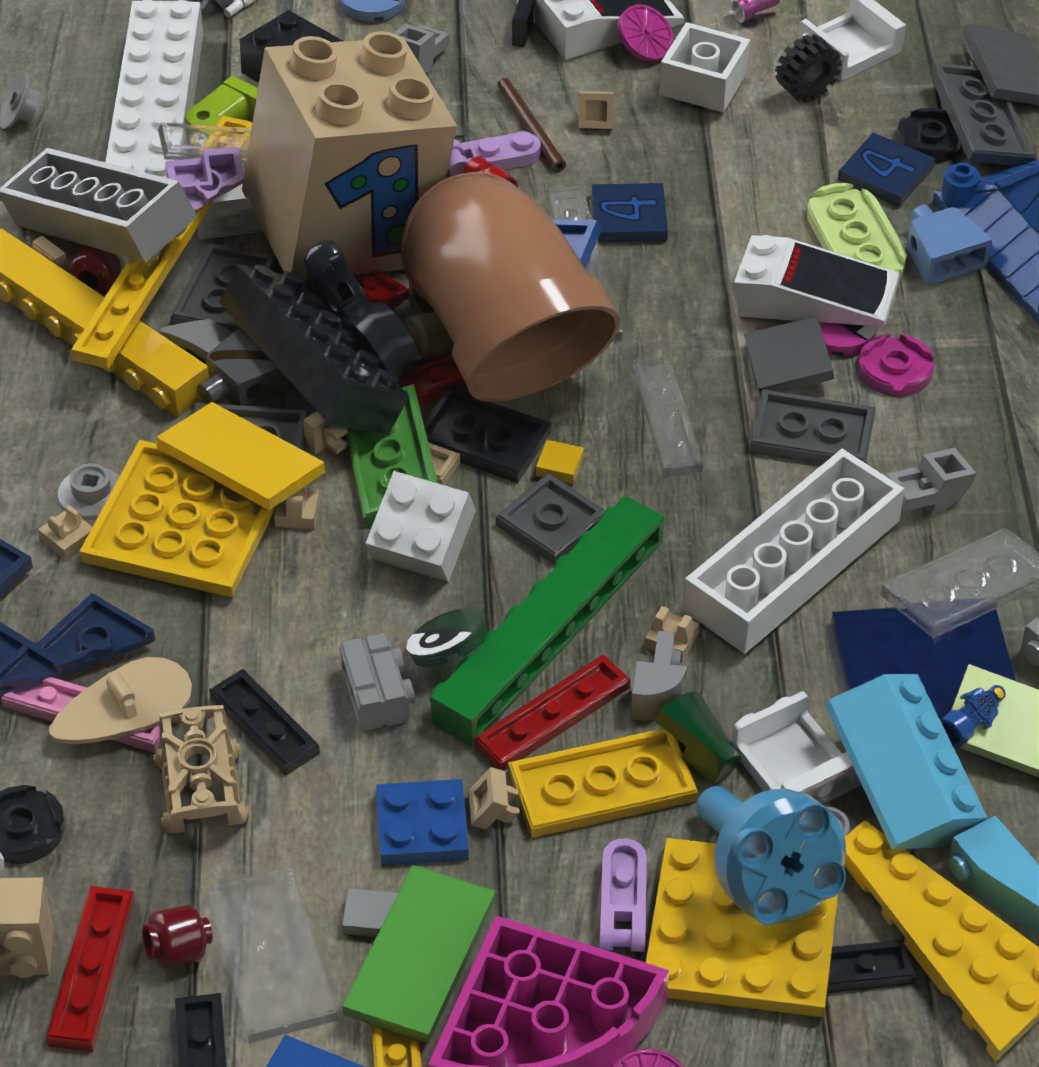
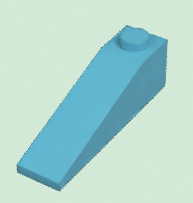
[948,815,1039,936]

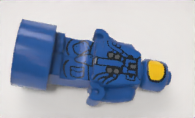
[940,685,1006,748]

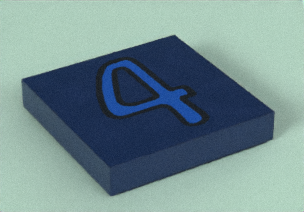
[838,133,935,206]
[591,183,668,242]

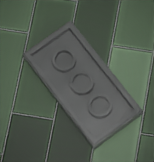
[930,63,1037,166]

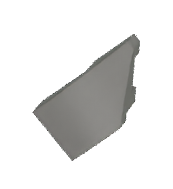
[159,319,233,360]

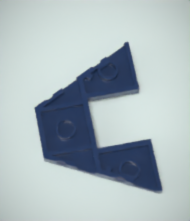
[0,539,155,699]

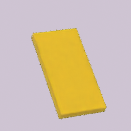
[156,402,325,510]
[508,728,698,839]

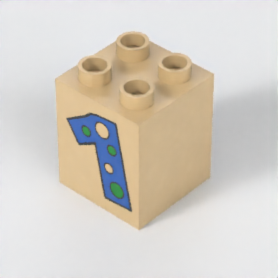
[242,31,457,280]

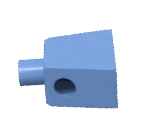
[907,205,992,286]

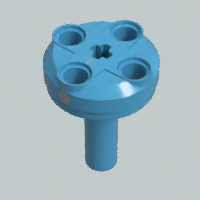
[697,786,846,925]

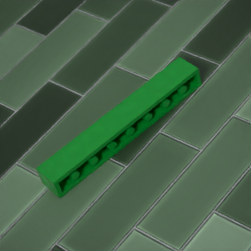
[429,495,664,747]

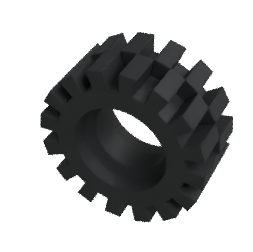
[775,34,842,102]

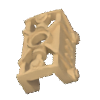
[154,705,249,834]

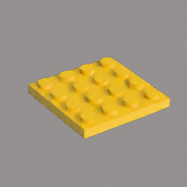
[79,440,276,598]
[646,838,838,1018]

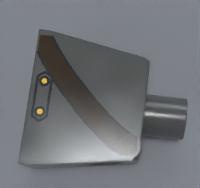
[198,327,294,406]

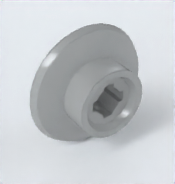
[0,69,40,129]
[56,463,120,520]

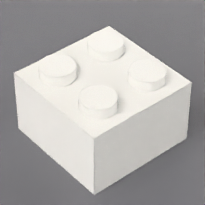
[659,22,750,113]
[366,471,476,582]

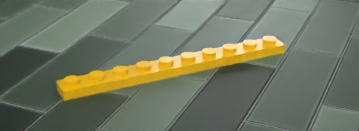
[71,115,253,369]

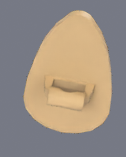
[49,657,192,744]

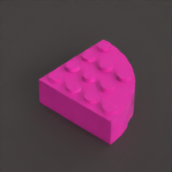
[428,915,669,1067]

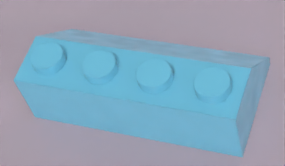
[825,674,987,850]

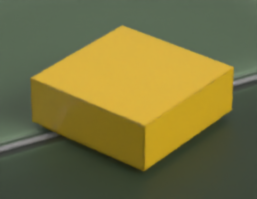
[536,440,584,484]

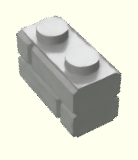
[339,633,415,732]

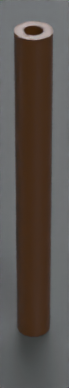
[497,78,566,172]

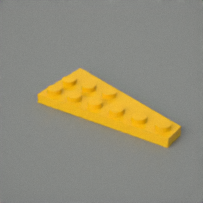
[844,820,1039,1062]

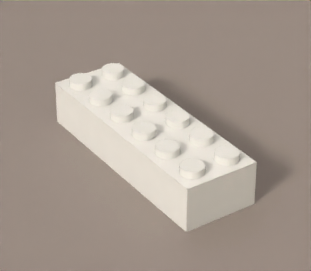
[683,449,905,654]

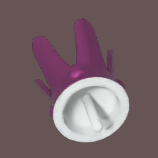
[729,0,780,23]

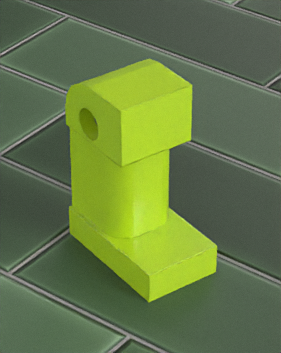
[186,75,258,153]

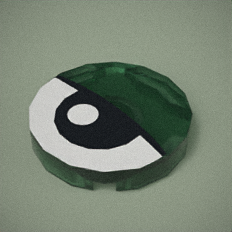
[406,608,488,668]

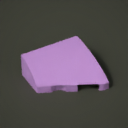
[165,147,245,211]

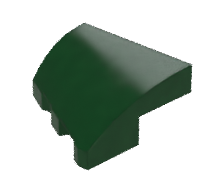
[654,691,741,784]

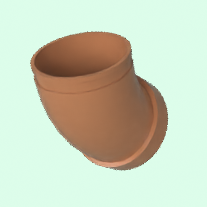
[401,172,620,402]

